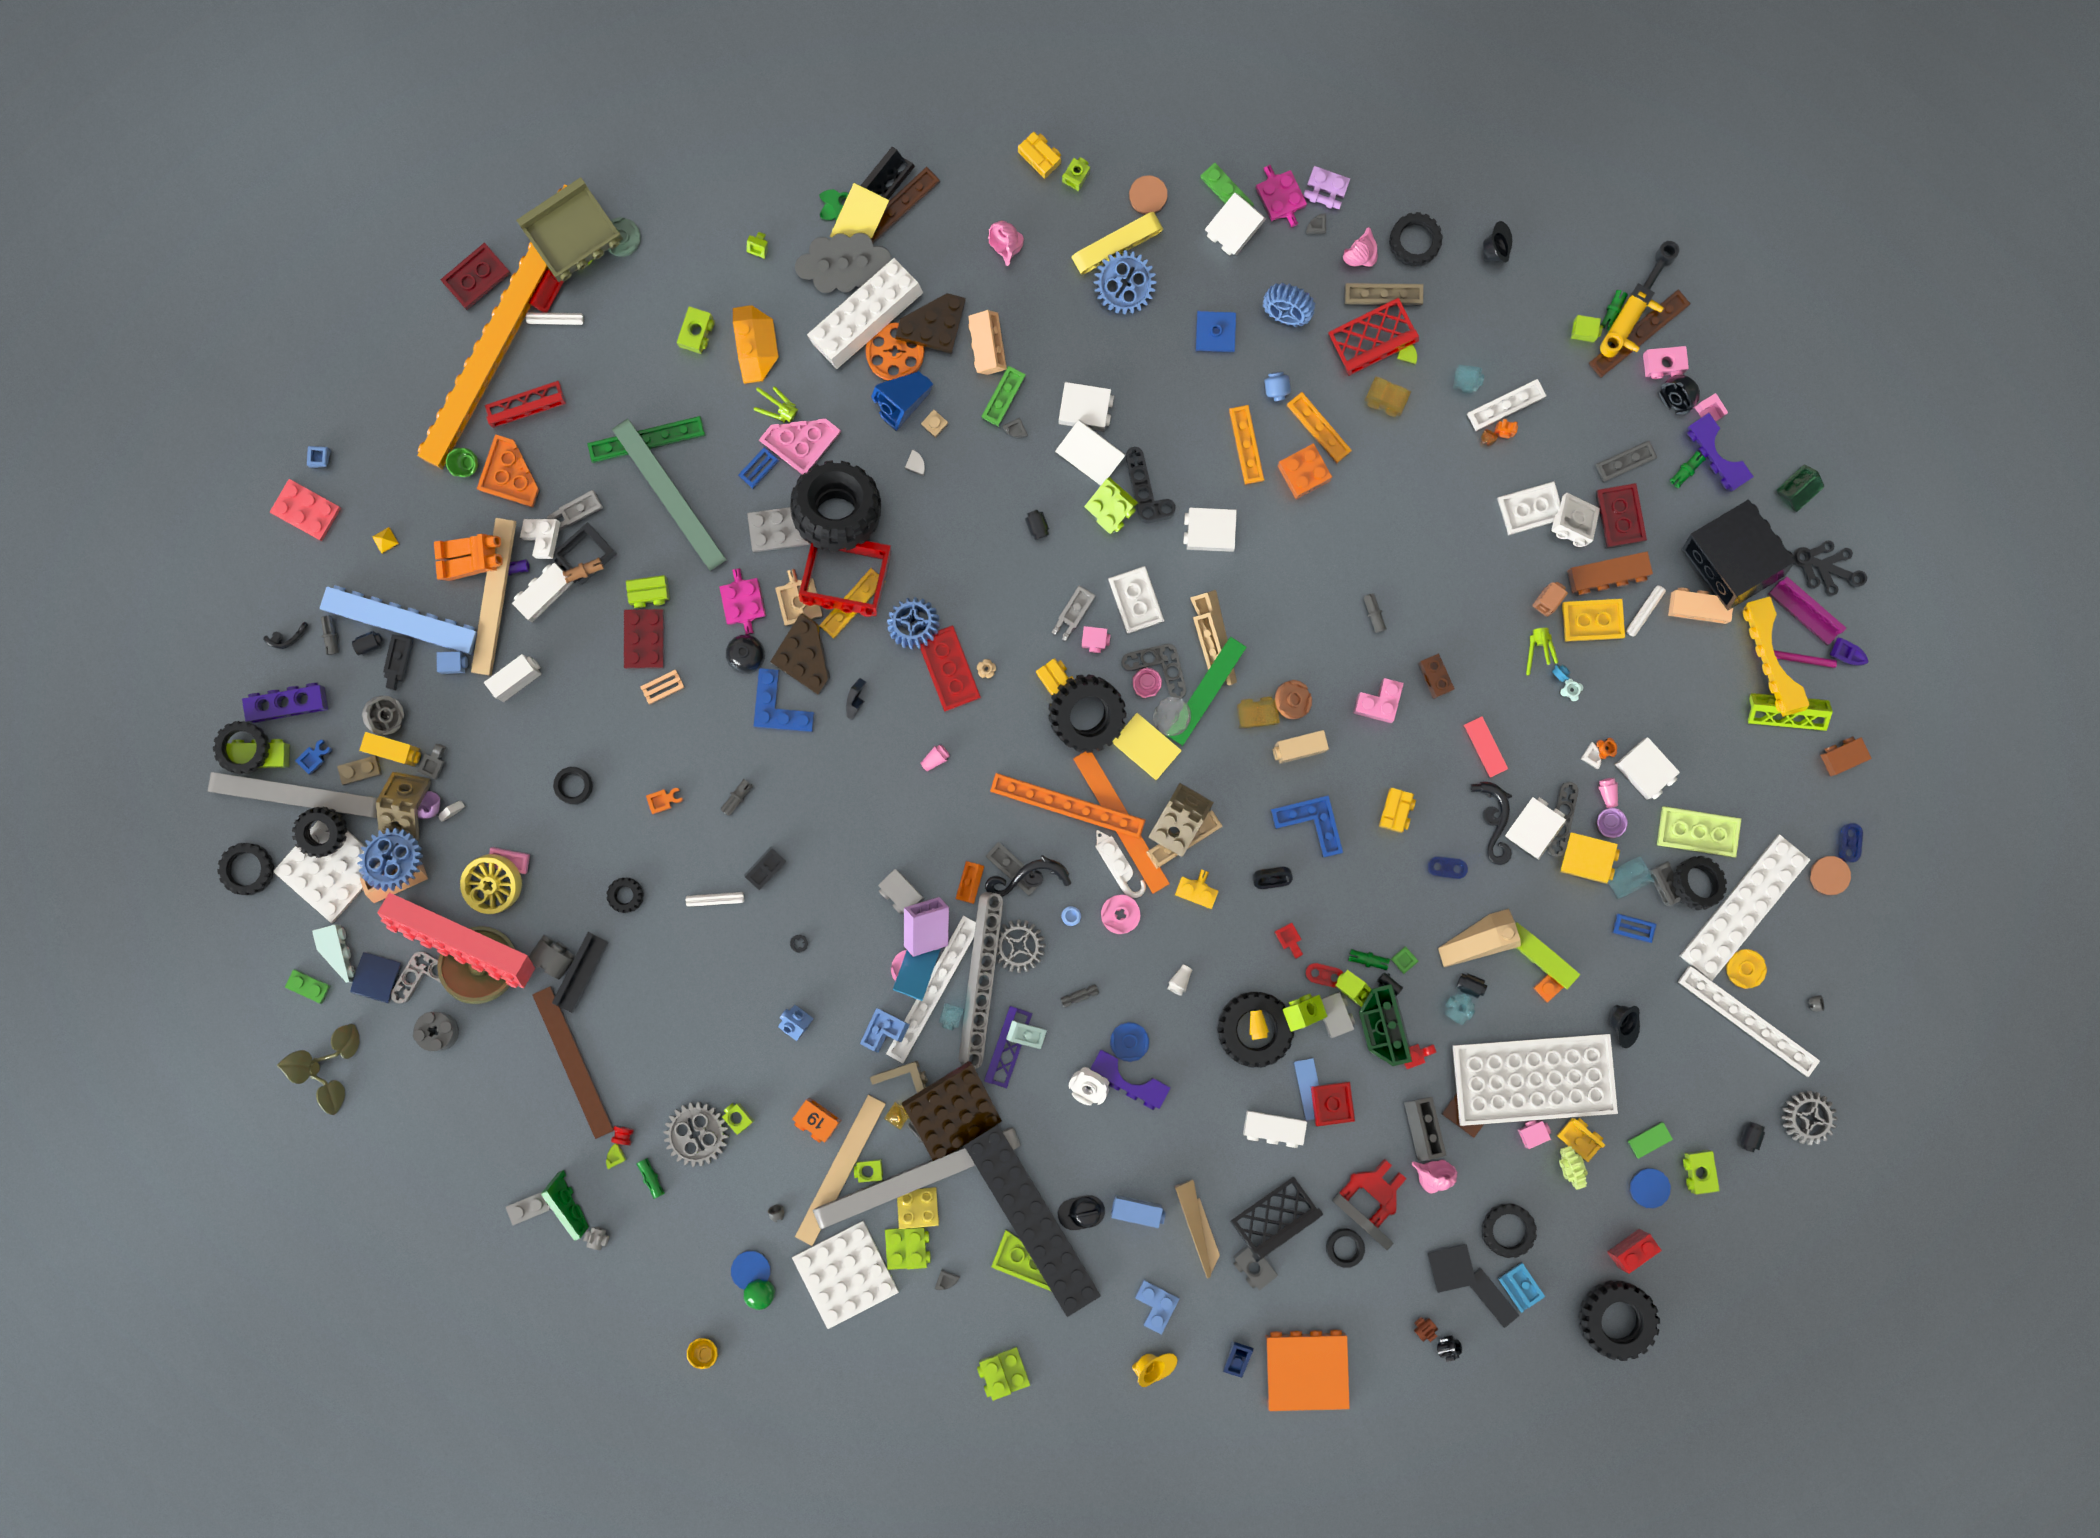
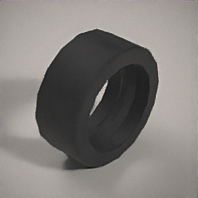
[553,767,593,804]
[1326,1229,1365,1268]

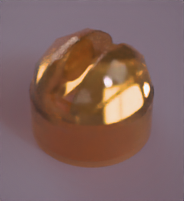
[1481,429,1498,446]

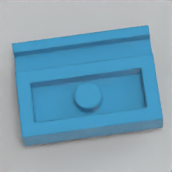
[1498,1262,1545,1313]

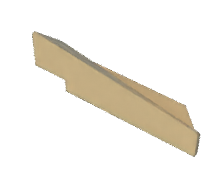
[1190,590,1237,685]
[1174,1180,1220,1279]

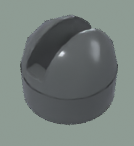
[1808,995,1825,1012]
[768,1205,785,1222]

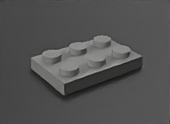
[747,507,811,553]

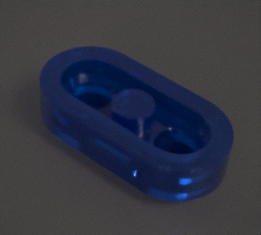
[1839,823,1863,863]
[1428,856,1468,879]

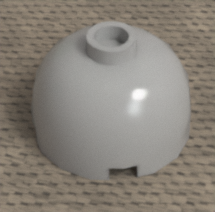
[362,696,404,735]

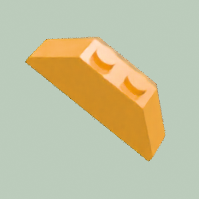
[733,305,779,384]

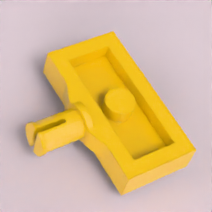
[1175,869,1219,909]

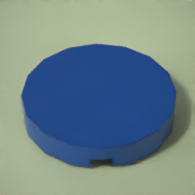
[1110,1022,1149,1062]
[1630,1168,1671,1208]
[731,1251,771,1290]

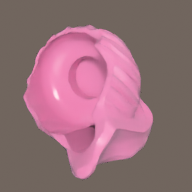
[988,220,1024,266]
[1343,227,1378,267]
[1412,1159,1458,1193]

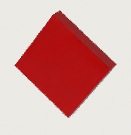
[1311,1082,1355,1126]

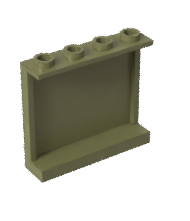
[516,177,623,282]

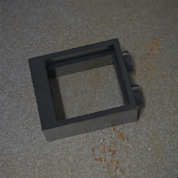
[554,522,617,585]

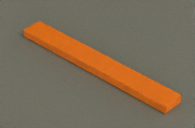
[1073,751,1170,894]
[990,773,1146,839]

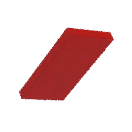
[920,625,981,712]

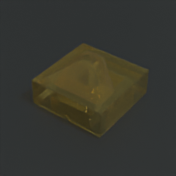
[884,1102,909,1129]

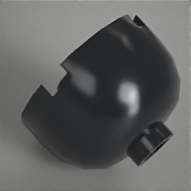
[1659,375,1700,415]
[726,635,765,674]

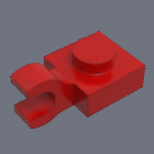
[1274,923,1303,959]
[1405,1044,1437,1069]

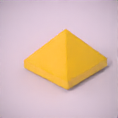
[372,527,399,554]

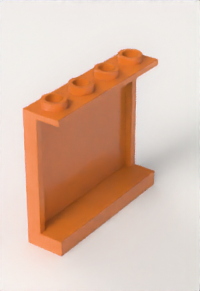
[1265,1330,1350,1411]

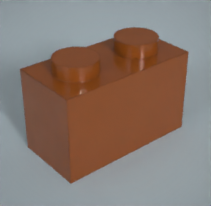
[1820,736,1872,776]

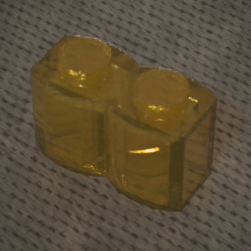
[1365,376,1411,417]
[1237,697,1280,729]

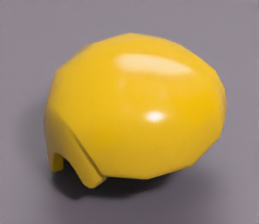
[687,1338,718,1369]

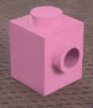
[1082,626,1111,653]
[1517,1120,1551,1149]

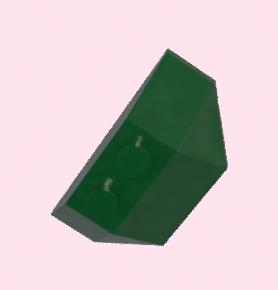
[1359,984,1412,1066]

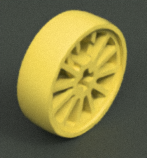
[460,854,522,914]

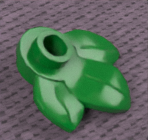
[819,189,849,221]

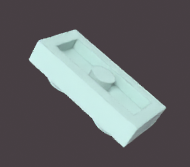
[1006,1020,1047,1049]

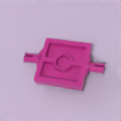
[1255,165,1307,227]
[719,568,766,635]

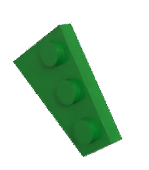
[541,1170,589,1241]

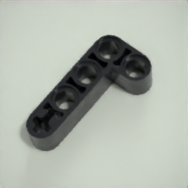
[1126,447,1176,524]

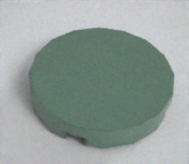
[608,217,641,257]

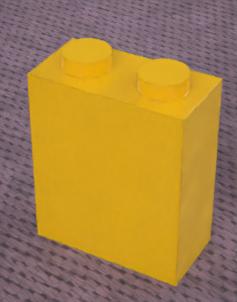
[359,732,421,767]
[1560,832,1620,884]

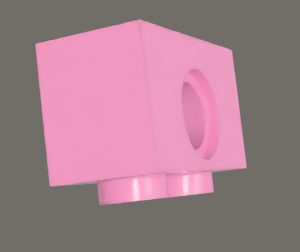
[1643,346,1689,379]

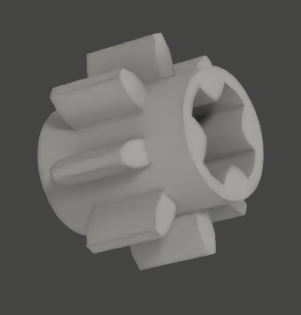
[583,1227,609,1250]

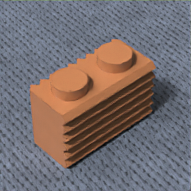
[1533,582,1568,617]

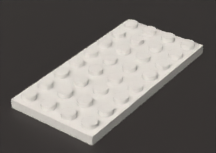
[1453,1034,1618,1126]

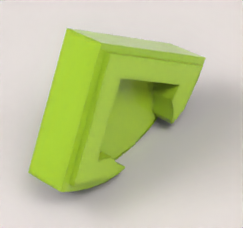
[1397,345,1417,364]
[606,1143,627,1169]

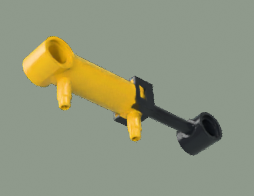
[1600,241,1679,357]

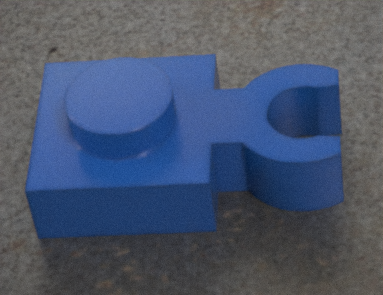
[295,740,332,775]

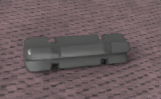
[1061,984,1099,1007]

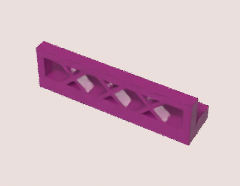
[1768,576,1846,645]

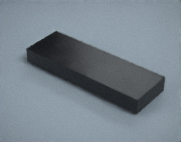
[1470,1268,1520,1328]

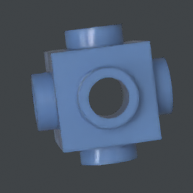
[778,1005,813,1041]

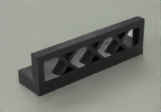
[860,147,915,199]
[552,932,609,1013]

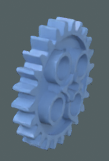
[1093,250,1156,314]
[357,828,423,892]

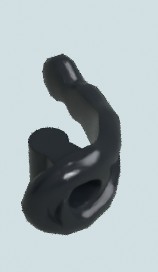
[263,622,308,649]

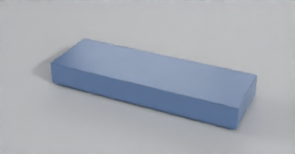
[1294,1058,1319,1121]

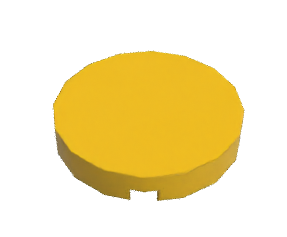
[1726,949,1767,989]

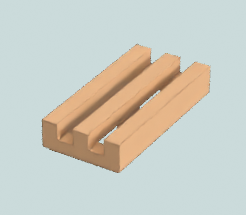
[640,670,685,705]

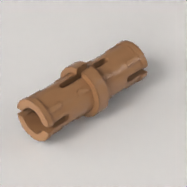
[563,558,604,584]

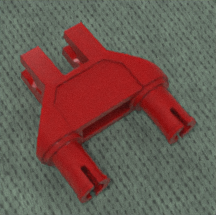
[1339,1159,1407,1228]

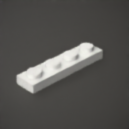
[1467,379,1546,431]

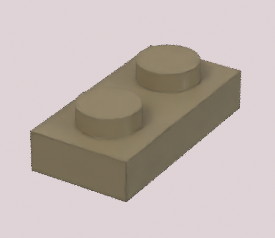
[337,756,382,785]

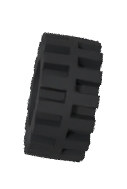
[606,878,644,913]

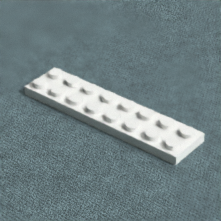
[1679,835,1810,981]

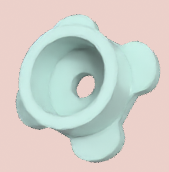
[1560,679,1583,701]

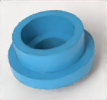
[1552,664,1570,682]

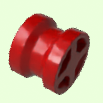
[611,1126,634,1145]

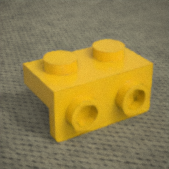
[1556,1118,1605,1162]

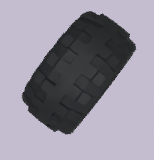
[790,460,881,552]

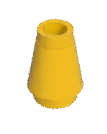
[1249,1010,1269,1040]

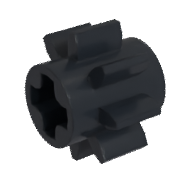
[1437,1335,1462,1362]

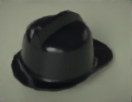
[1483,221,1513,263]
[1610,1005,1640,1048]
[1058,1195,1105,1230]

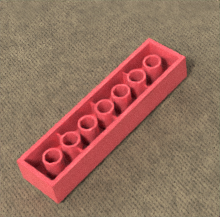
[377,892,535,989]

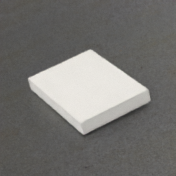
[1055,420,1125,485]
[1497,481,1561,535]
[1108,566,1164,634]

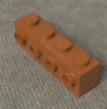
[1567,551,1653,595]

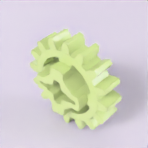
[1559,1146,1588,1190]

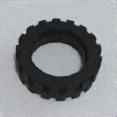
[1389,212,1443,267]
[213,721,270,774]
[217,843,274,895]
[1673,856,1727,910]
[1482,1203,1537,1258]

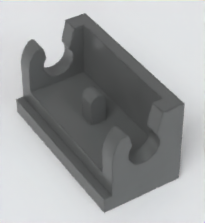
[1648,861,1681,906]

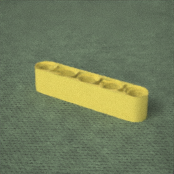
[1072,212,1163,275]

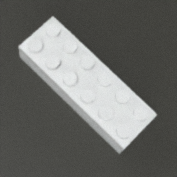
[807,258,923,369]

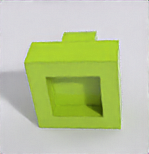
[747,232,768,259]

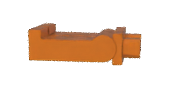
[434,534,503,581]

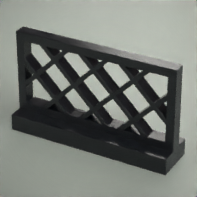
[1230,1177,1324,1262]

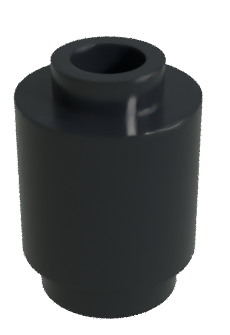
[1025,510,1049,540]
[352,631,383,656]
[1456,973,1488,998]
[1740,1122,1765,1153]

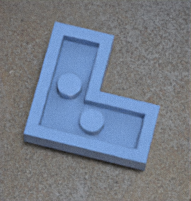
[860,1008,910,1053]
[1135,1280,1180,1335]

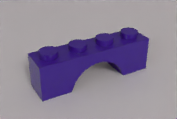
[1687,413,1754,492]
[1090,1049,1170,1110]

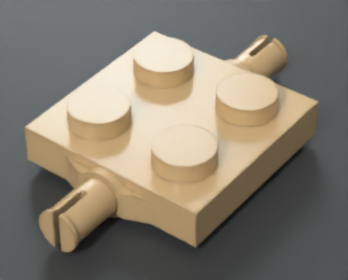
[775,569,823,626]

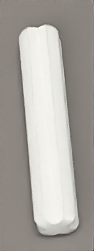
[526,313,584,325]
[1626,585,1666,637]
[686,892,744,906]

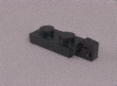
[383,634,413,690]

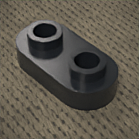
[1253,867,1293,889]

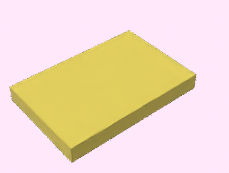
[830,183,889,239]
[1112,713,1182,780]

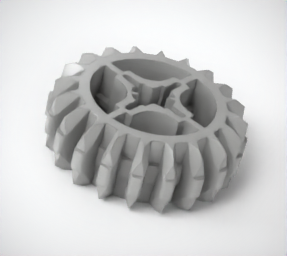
[996,919,1046,973]
[1782,1091,1838,1145]

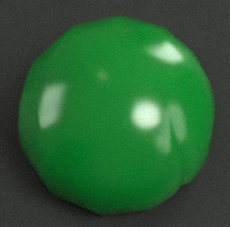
[743,1279,775,1310]

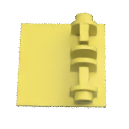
[897,1187,939,1229]

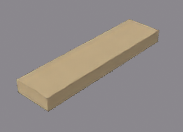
[1146,810,1222,869]

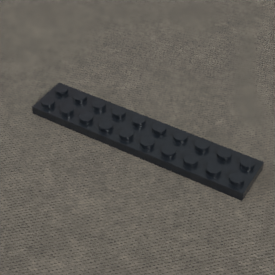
[964,1124,1101,1317]

